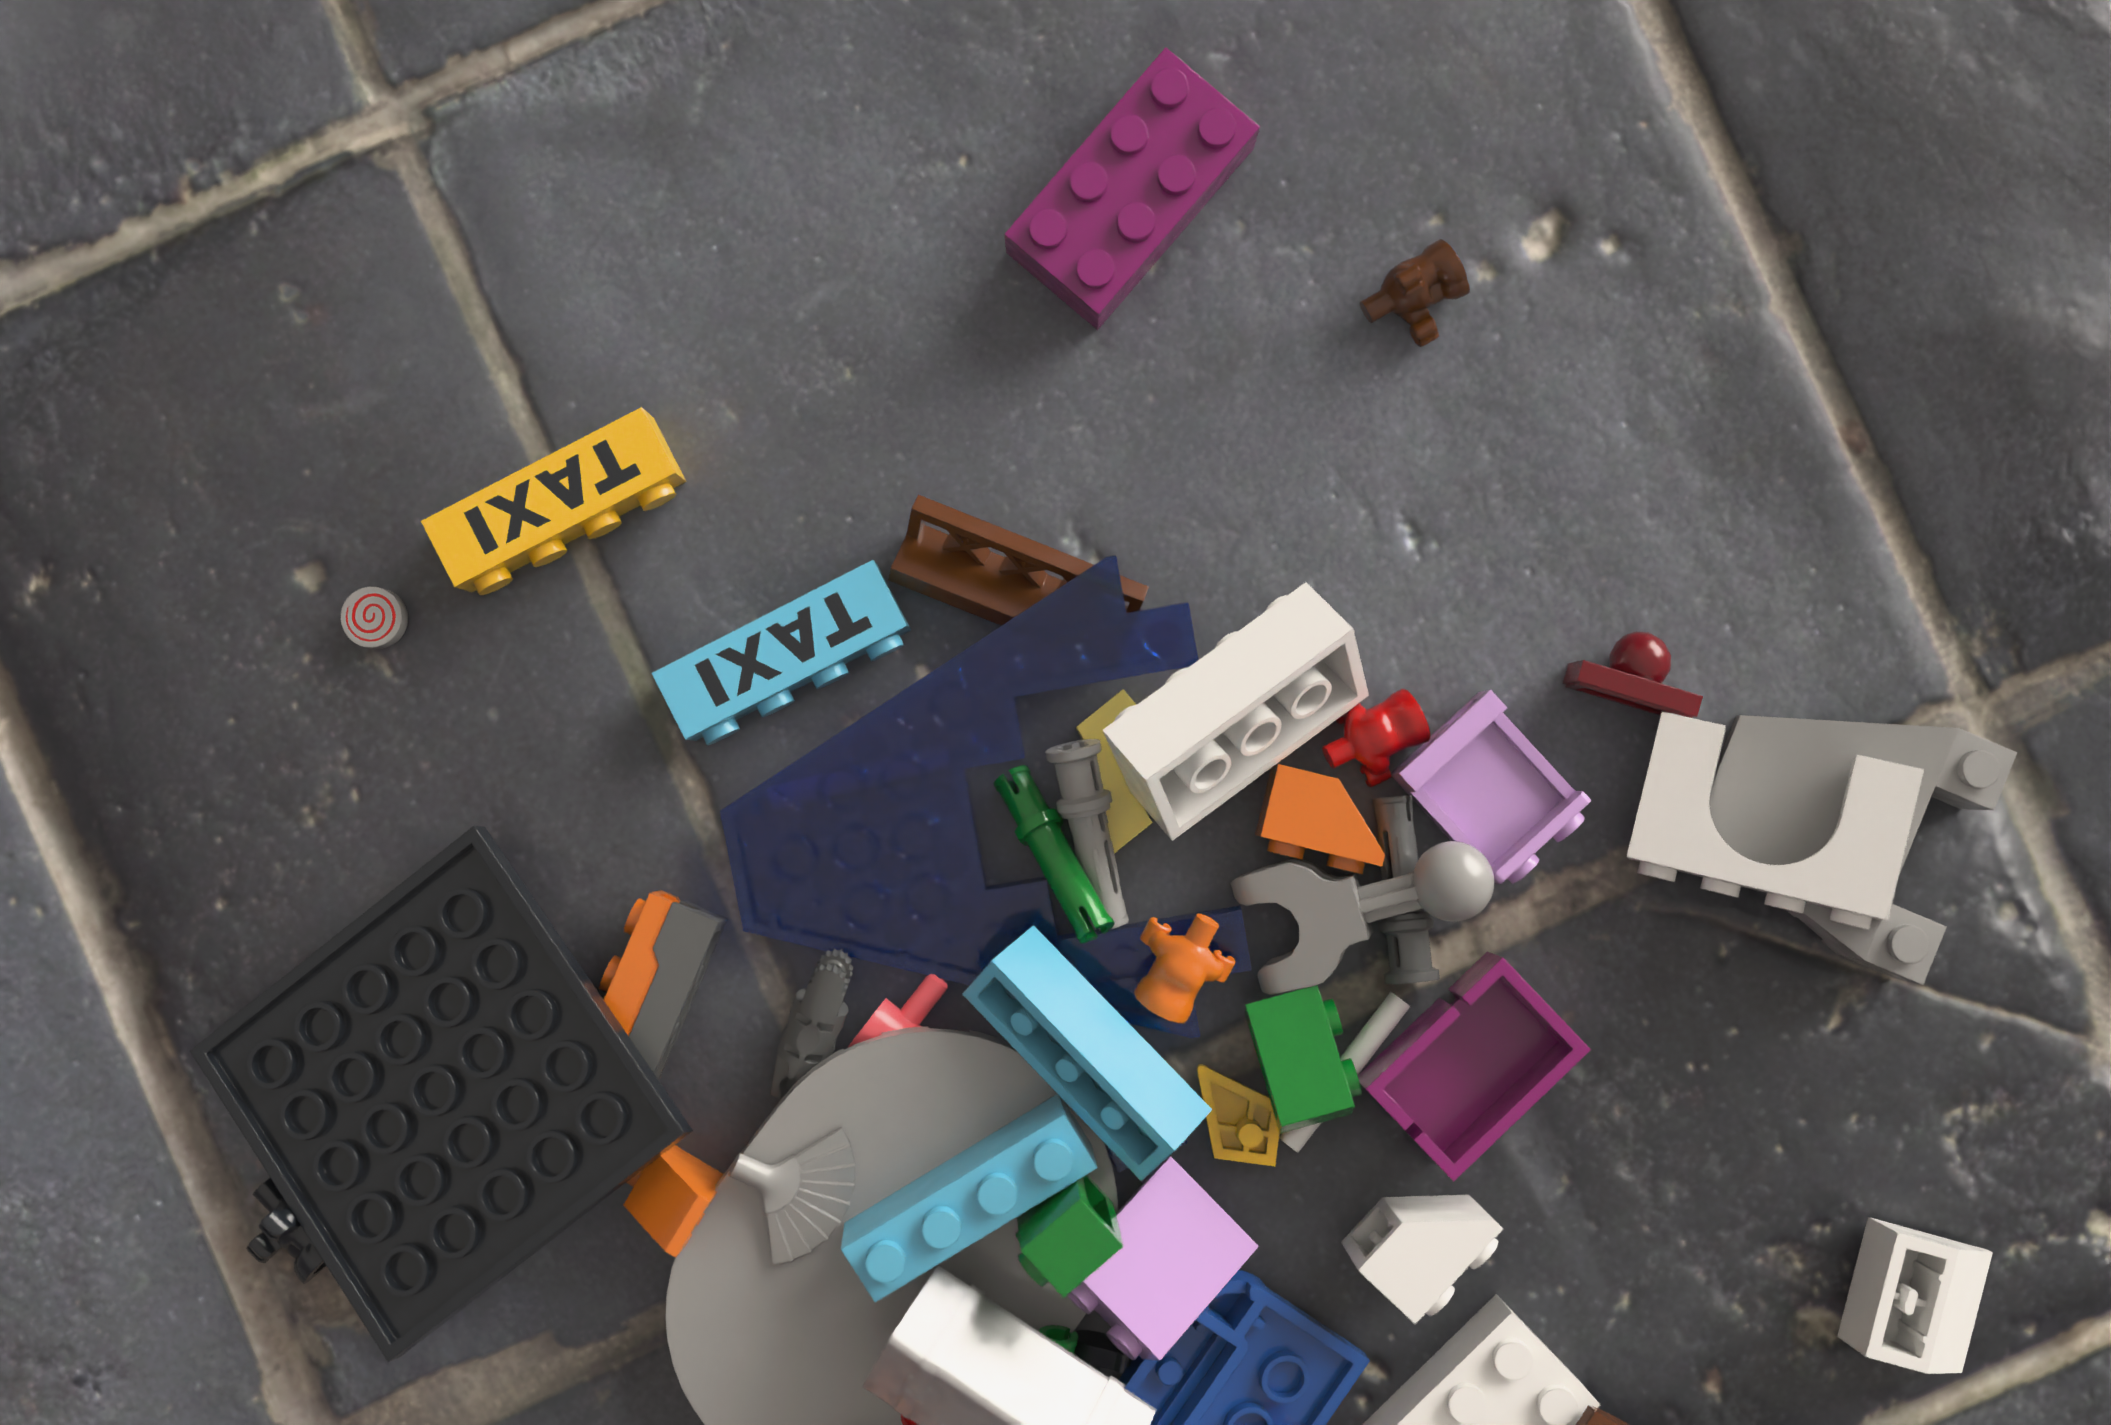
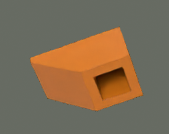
[1255,764,1385,874]

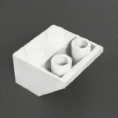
[1341,1195,1503,1324]
[1837,1217,1993,1374]

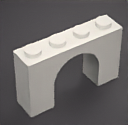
[1627,712,1924,930]

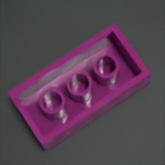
[1004,47,1260,330]

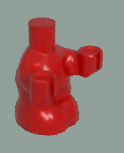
[1322,689,1431,788]

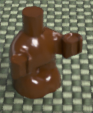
[1360,239,1470,347]

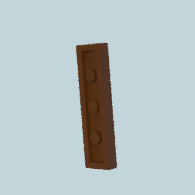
[888,495,1149,671]

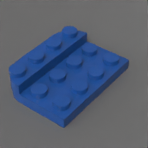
[1119,1270,1370,1425]

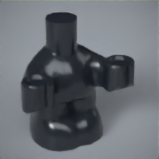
[246,1178,326,1284]

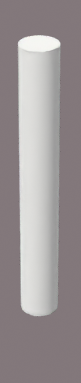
[1279,992,1410,1153]

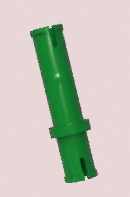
[993,765,1115,943]

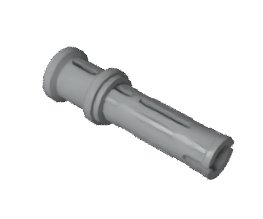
[1045,739,1129,931]

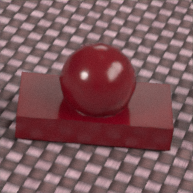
[1562,631,1703,718]

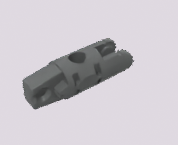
[770,948,854,1099]

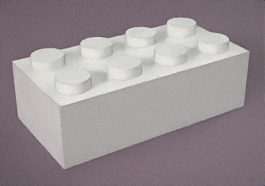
[1102,582,1369,841]
[1362,1294,1600,1425]

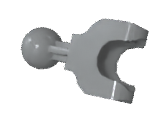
[1230,841,1494,995]

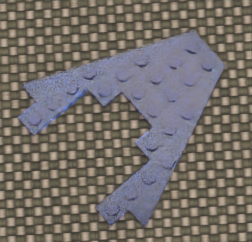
[720,555,1252,1038]

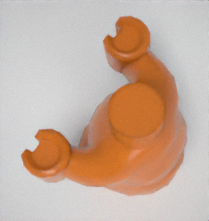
[1134,913,1236,1023]

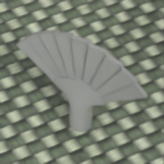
[729,1127,855,1265]

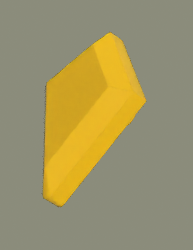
[1196,1064,1280,1167]

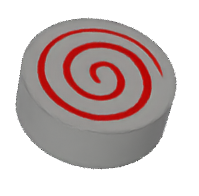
[341,587,408,649]

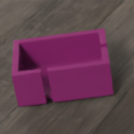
[1358,951,1591,1182]

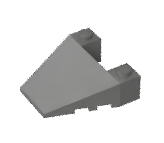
[1709,715,2017,985]

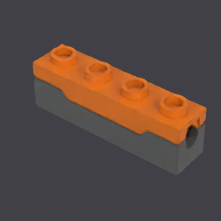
[599,890,728,1080]

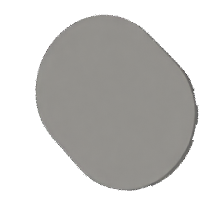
[665,1026,1118,1425]

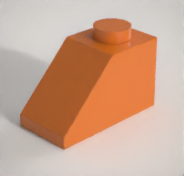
[623,1145,723,1258]

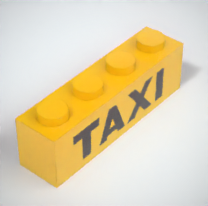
[421,407,687,595]

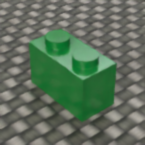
[1245,985,1362,1134]
[1015,1174,1124,1298]

